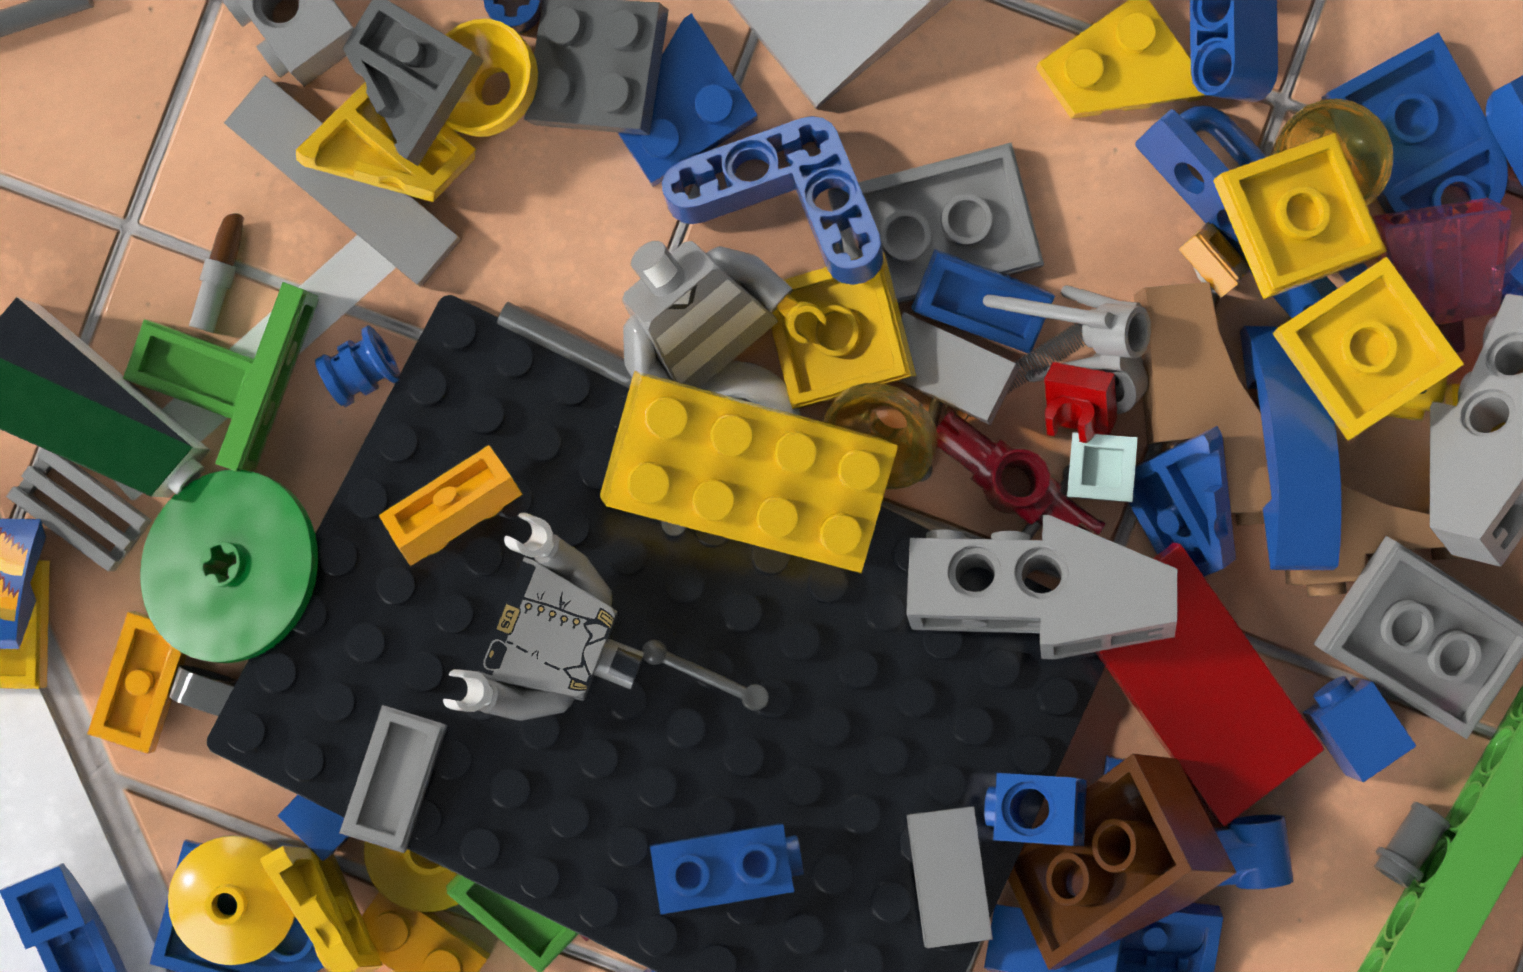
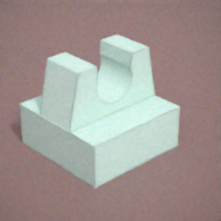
[1067,432,1138,503]

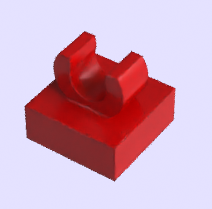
[1044,362,1117,443]

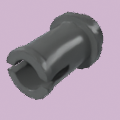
[1374,802,1451,888]

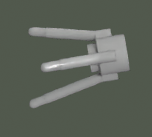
[983,285,1151,382]

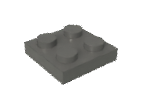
[524,0,669,135]

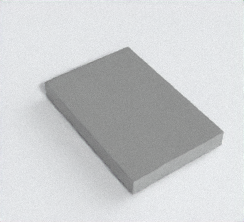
[828,142,1044,305]
[1314,536,1523,739]

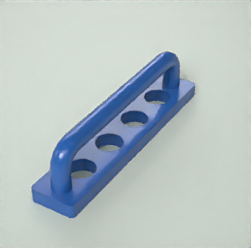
[1135,106,1368,318]

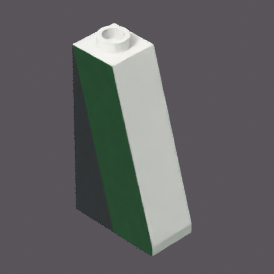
[0,297,210,498]

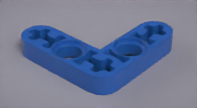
[662,116,883,285]

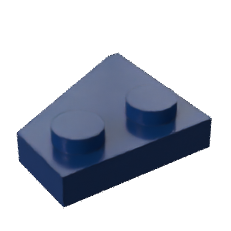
[618,13,758,187]
[1128,426,1236,577]

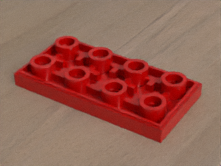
[1096,543,1325,826]

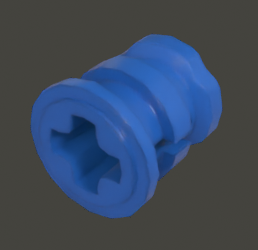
[315,325,400,407]

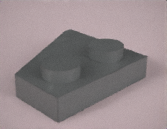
[343,0,484,166]

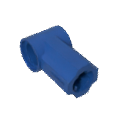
[1214,814,1294,889]

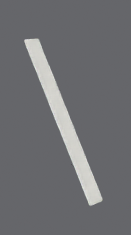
[113,235,396,500]

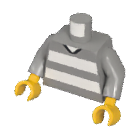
[622,241,826,388]

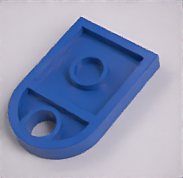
[1321,32,1508,240]

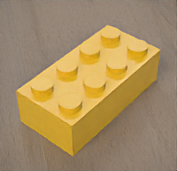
[600,370,898,573]

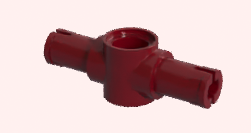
[927,408,1106,535]

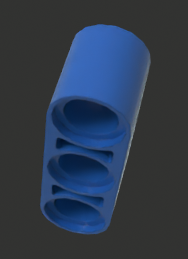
[1190,0,1278,102]

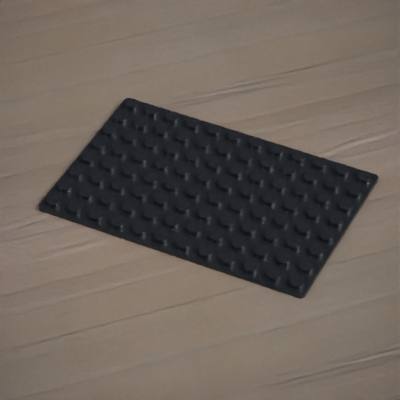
[207,295,1105,972]

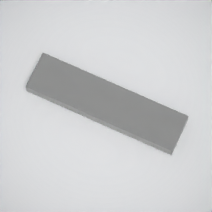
[224,75,461,287]

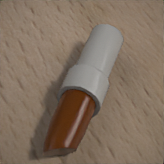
[189,213,244,333]

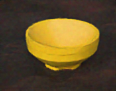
[445,19,538,137]

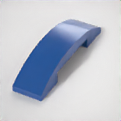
[1240,326,1341,570]
[0,863,127,972]

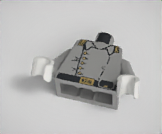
[443,512,645,721]

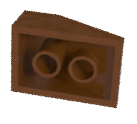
[1008,753,1237,970]

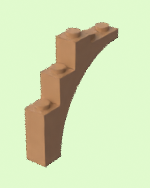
[1133,282,1463,596]

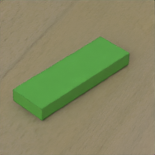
[215,282,319,472]

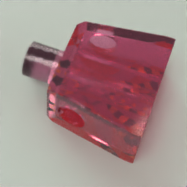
[1372,198,1511,353]

